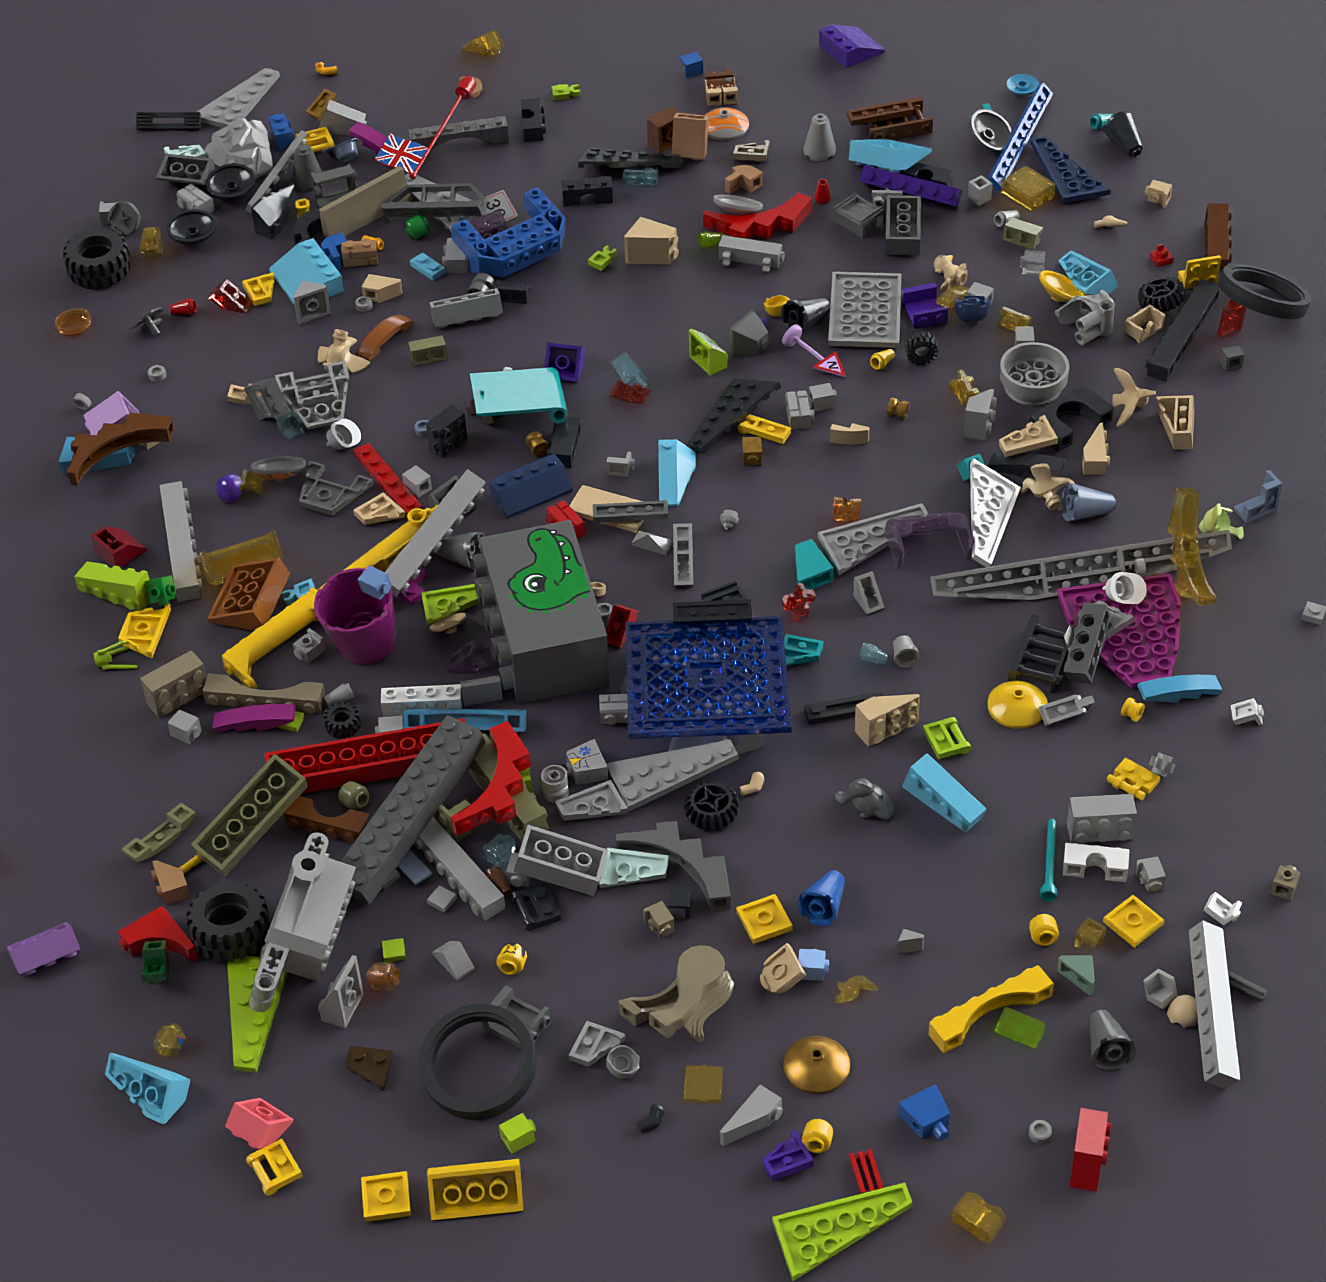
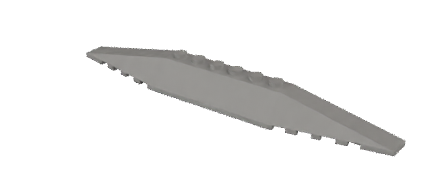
[930,530,1232,600]

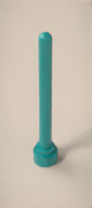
[1040,819,1057,902]

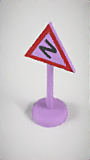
[782,324,846,378]

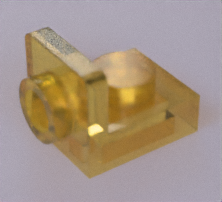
[238,469,264,494]

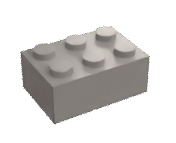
[1067,794,1137,843]

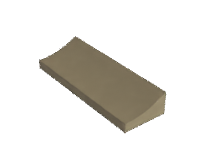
[319,166,413,238]

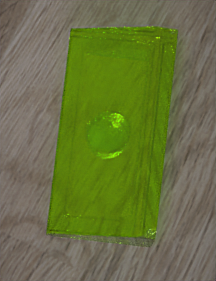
[995,1007,1046,1049]

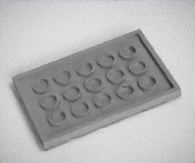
[828,272,901,348]

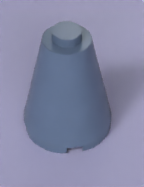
[1061,483,1116,521]

